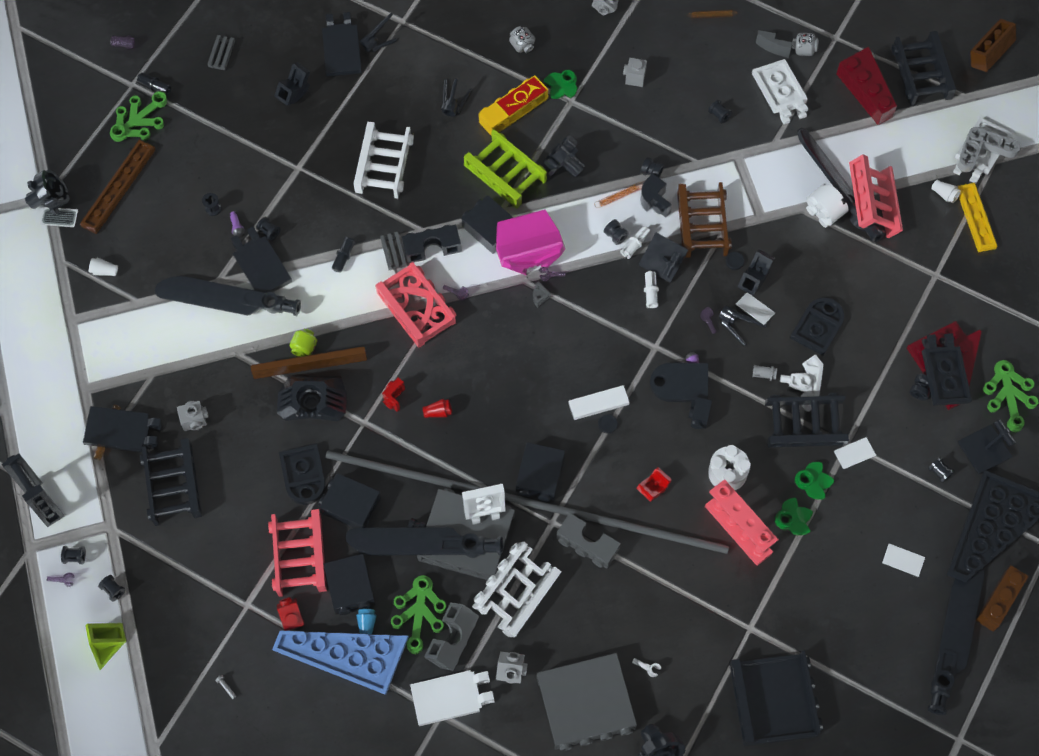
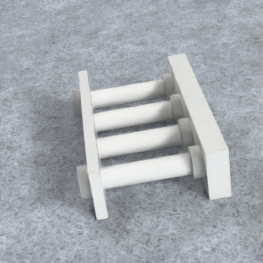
[354,122,414,199]

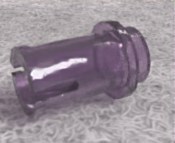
[111,35,135,50]

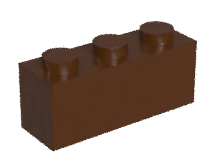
[970,19,1016,72]
[976,565,1029,632]

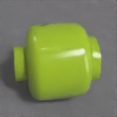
[289,329,317,357]

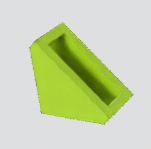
[85,623,126,670]

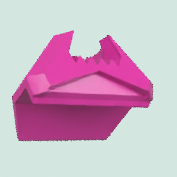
[496,209,566,275]

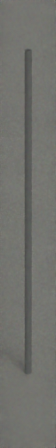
[326,451,729,554]

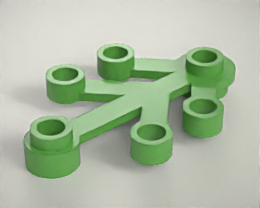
[110,91,167,142]
[983,360,1039,432]
[391,575,446,654]

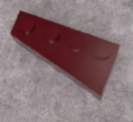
[836,47,897,125]

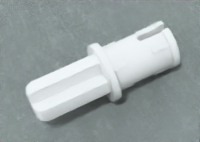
[620,226,651,259]
[644,271,659,308]

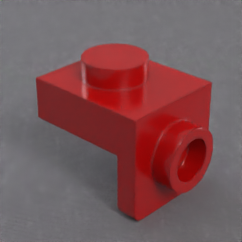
[382,377,405,411]
[636,467,671,502]
[277,597,304,631]

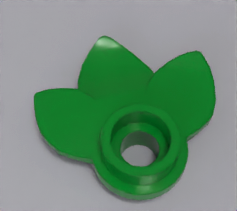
[544,70,577,99]
[795,462,834,500]
[775,498,813,536]

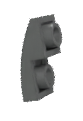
[756,30,792,58]

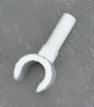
[632,658,661,677]

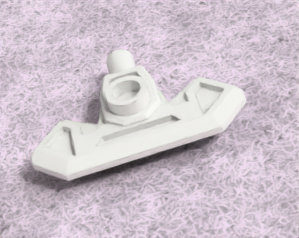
[780,355,823,412]

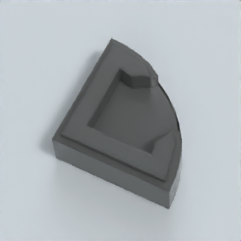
[533,281,551,308]

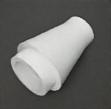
[931,180,961,203]
[89,257,118,276]

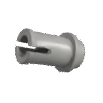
[753,365,777,381]

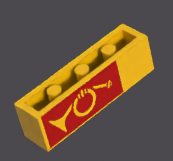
[479,75,548,135]

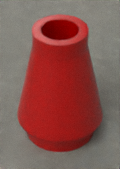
[423,398,452,418]

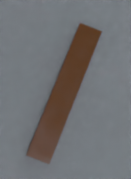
[80,139,156,234]
[251,346,367,379]

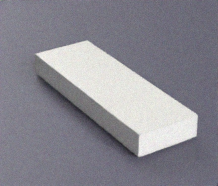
[568,385,629,420]

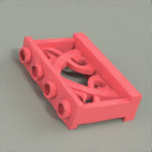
[375,262,457,348]

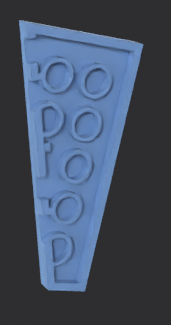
[272,631,409,695]

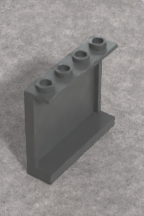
[417,489,515,580]
[537,653,637,751]

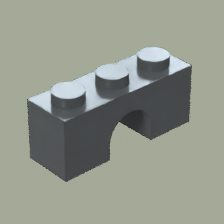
[557,513,621,569]
[424,603,479,671]

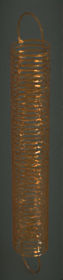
[686,10,737,18]
[594,182,643,208]

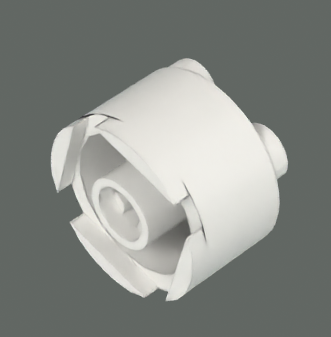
[806,183,848,228]
[709,445,750,490]

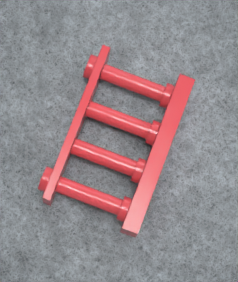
[849,154,903,238]
[705,479,778,566]
[268,509,327,597]

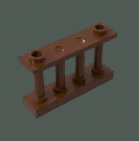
[677,182,732,258]

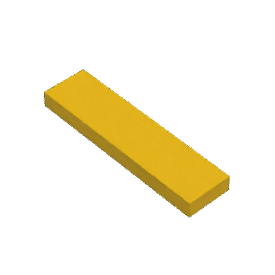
[958,183,997,252]

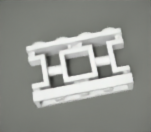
[472,542,561,637]

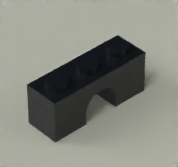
[402,224,462,264]

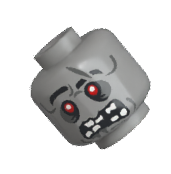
[509,26,535,53]
[792,33,819,56]

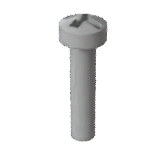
[215,675,237,699]

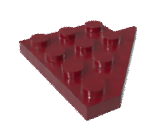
[907,321,981,410]

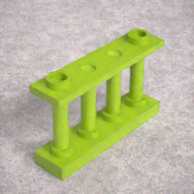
[464,129,547,209]

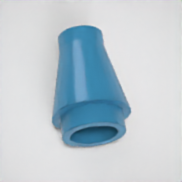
[356,609,377,635]

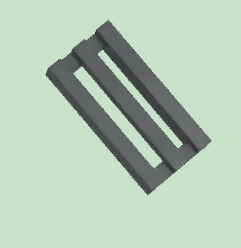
[208,35,235,70]
[380,232,407,270]

